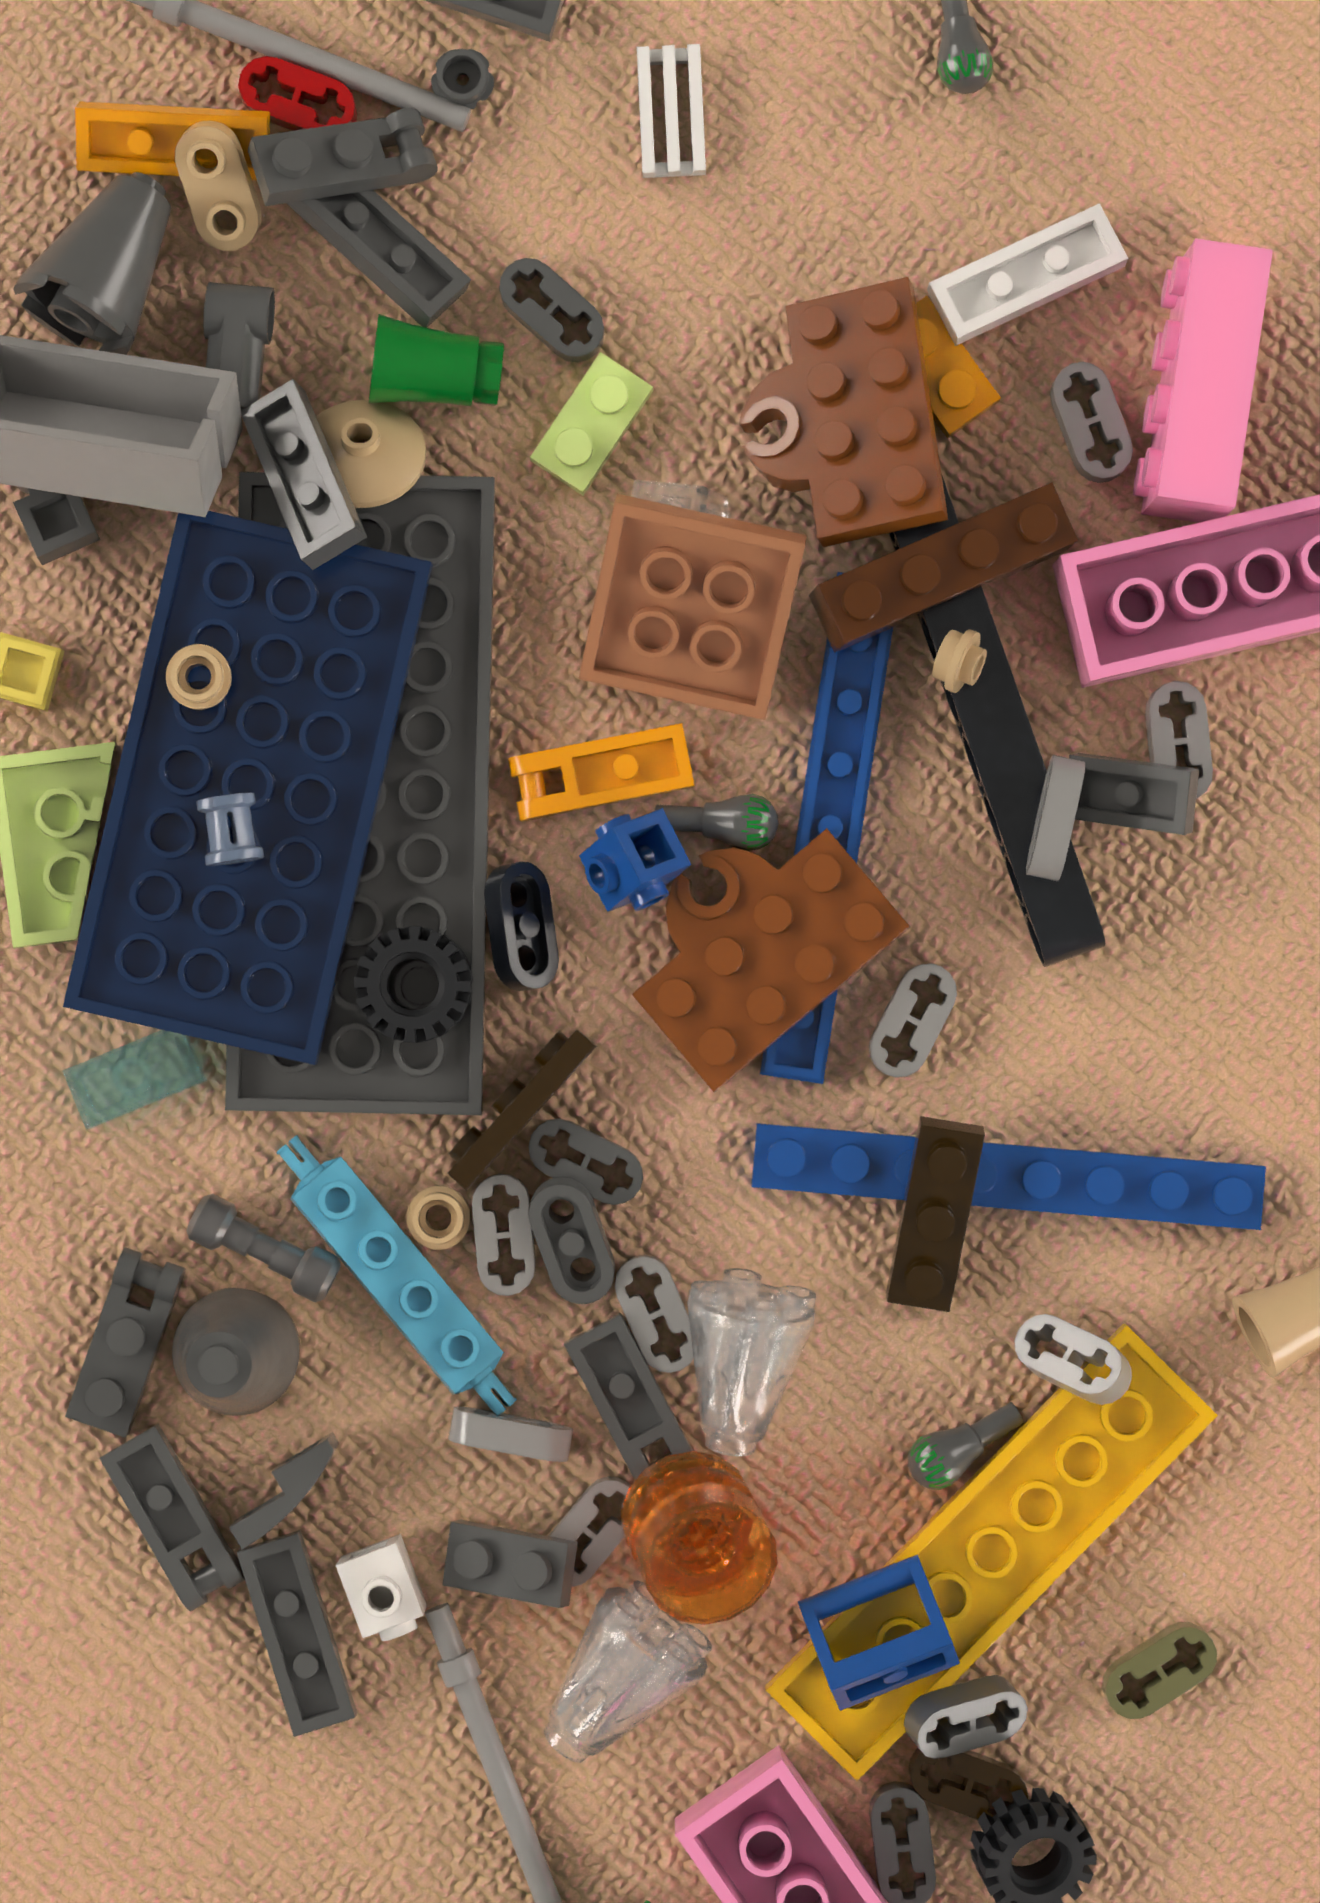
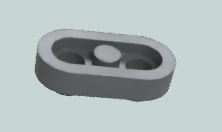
[529,1177,615,1304]

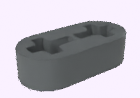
[499,258,604,363]
[529,1118,643,1205]
[904,1675,1028,1759]
[869,1781,936,1903]

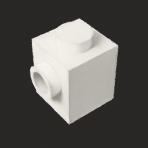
[336,1534,427,1641]

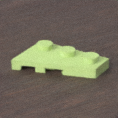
[0,742,116,949]

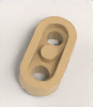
[175,121,261,251]

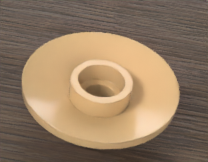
[316,400,426,508]

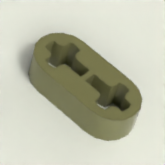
[1102,1622,1217,1719]

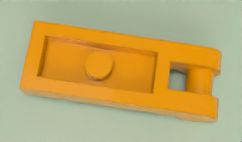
[508,723,695,821]

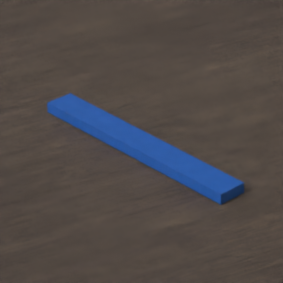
[760,572,893,1084]

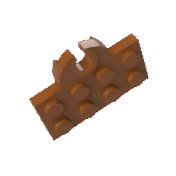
[739,277,948,548]
[632,828,910,1092]

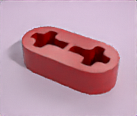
[238,56,357,131]

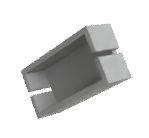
[0,335,243,517]

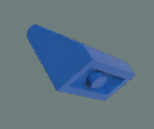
[797,1555,960,1711]

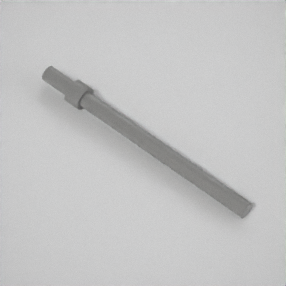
[126,0,471,132]
[425,1603,562,1903]

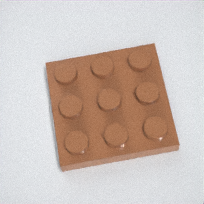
[579,493,807,720]

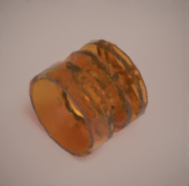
[621,1451,778,1625]

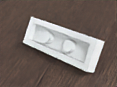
[927,203,1128,346]

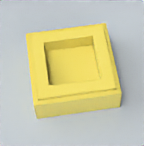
[0,632,65,712]

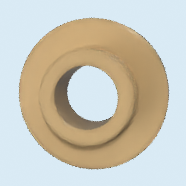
[932,629,987,693]
[166,644,232,710]
[407,1186,471,1250]

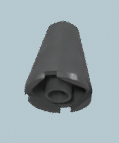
[13,172,171,355]
[172,1288,300,1416]

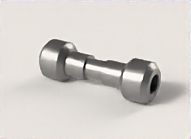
[186,1194,341,1302]

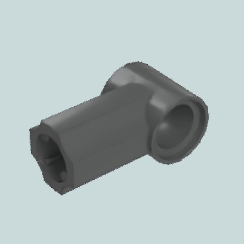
[203,282,275,410]

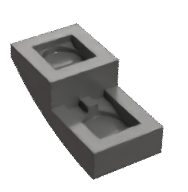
[229,1432,339,1550]

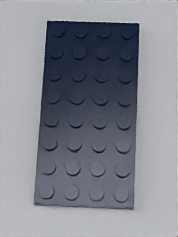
[63,511,433,1065]

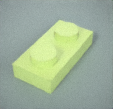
[530,352,653,496]

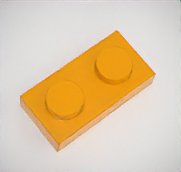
[916,295,1001,439]

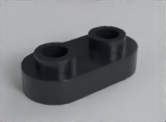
[484,862,559,991]

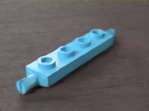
[276,1135,517,1416]

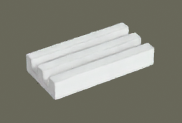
[637,44,706,178]

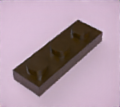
[447,1029,597,1191]
[886,1116,985,1312]

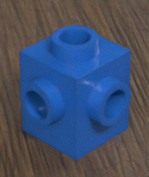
[579,808,692,912]

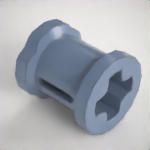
[196,793,264,866]

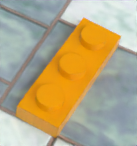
[75,101,270,180]

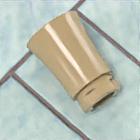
[1232,1266,1320,1378]

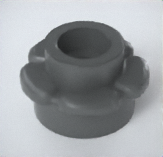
[431,49,494,110]

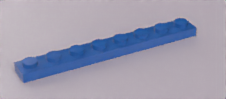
[751,1123,1266,1230]

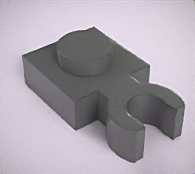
[13,486,100,565]

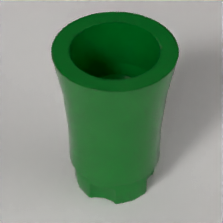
[368,314,504,407]

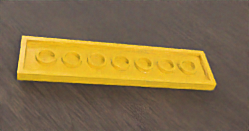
[765,1323,1218,1781]

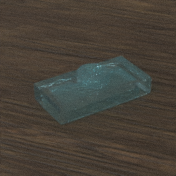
[62,1030,207,1130]

